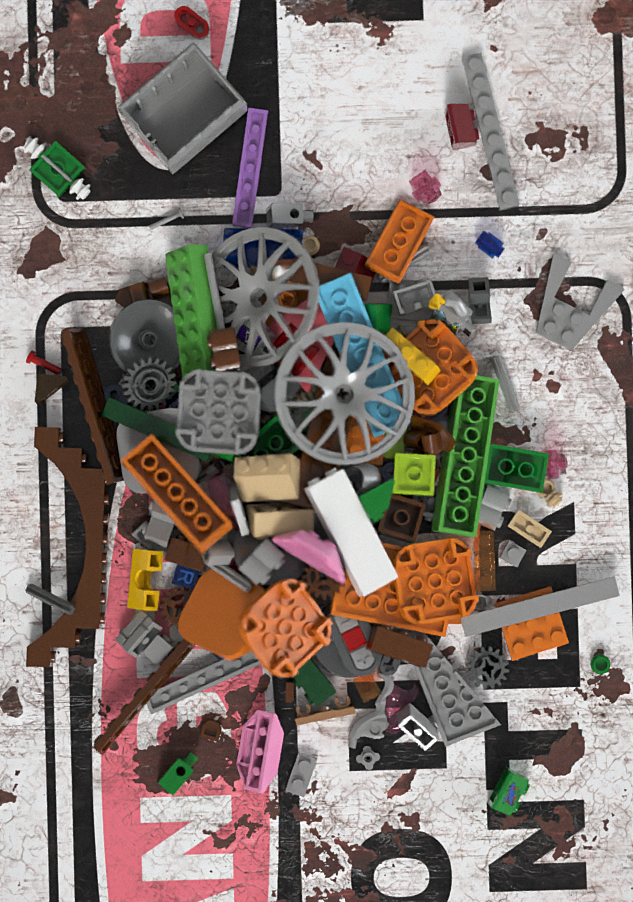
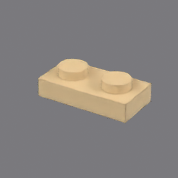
[507,509,552,548]

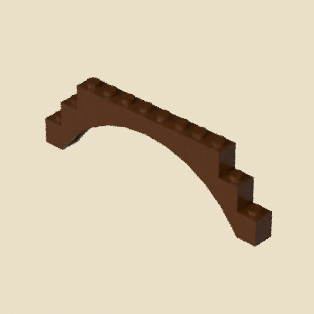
[26,427,110,667]

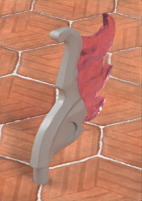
[348,672,419,748]

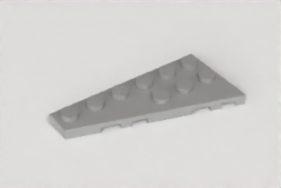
[408,631,501,747]

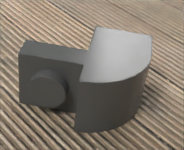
[468,277,492,325]

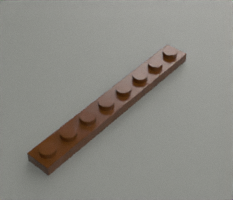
[92,639,195,756]

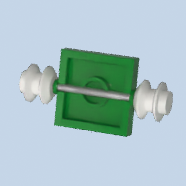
[24,138,90,200]

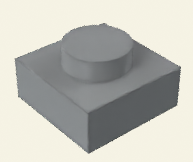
[499,540,526,567]

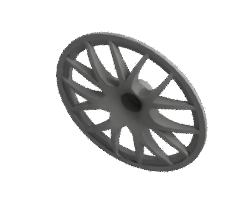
[212,227,319,367]
[275,322,415,465]

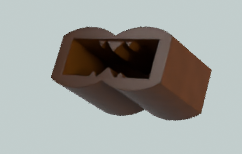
[207,327,241,372]
[165,534,205,572]

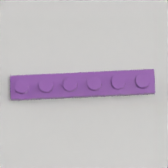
[232,108,268,228]

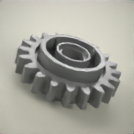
[121,355,177,411]

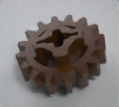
[302,565,347,600]
[159,586,192,629]

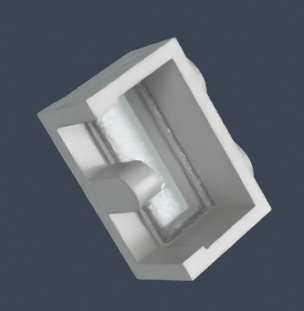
[392,278,436,316]

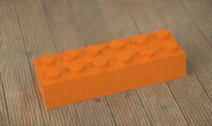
[121,434,232,554]

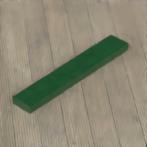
[101,397,212,461]

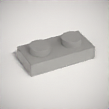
[285,752,317,797]

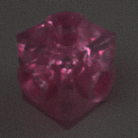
[409,170,442,206]
[545,450,568,479]

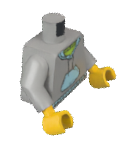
[416,289,476,337]

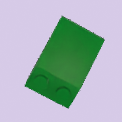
[484,443,549,493]

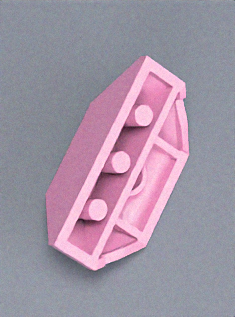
[272,530,345,584]
[236,710,284,794]

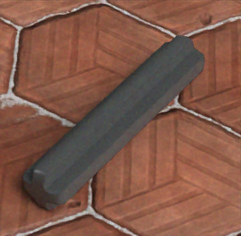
[25,583,76,615]

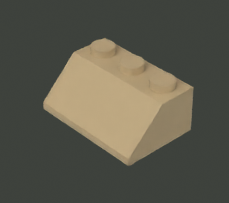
[234,454,300,502]
[245,502,314,540]

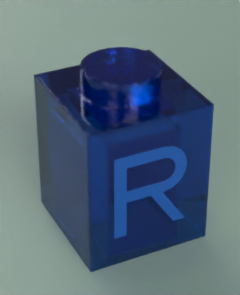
[172,564,202,590]

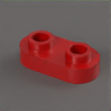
[174,6,210,40]

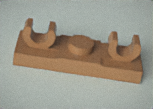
[295,695,355,726]

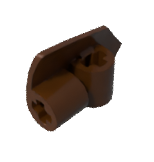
[115,276,173,308]
[403,414,456,455]

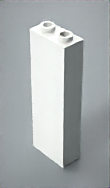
[304,468,398,596]

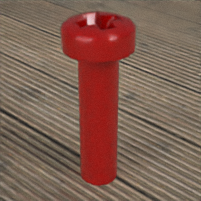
[26,350,61,375]

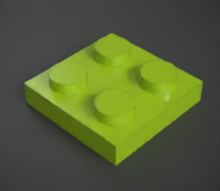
[393,453,436,496]

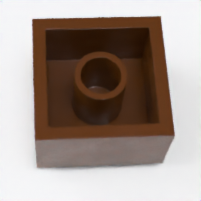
[374,493,426,544]

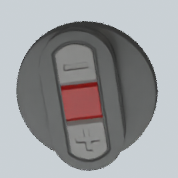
[314,603,384,678]

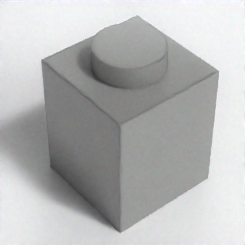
[142,633,174,666]

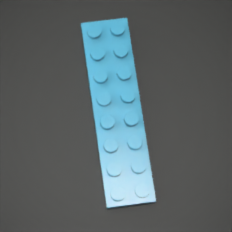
[318,273,411,438]

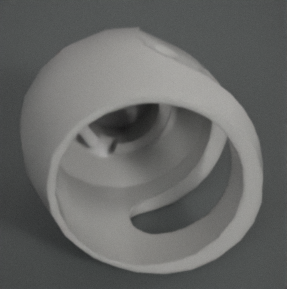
[345,463,382,497]

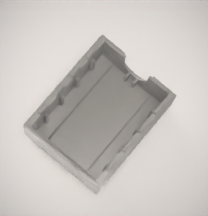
[118,42,248,175]

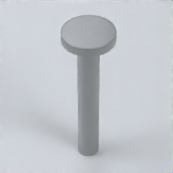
[149,208,184,230]

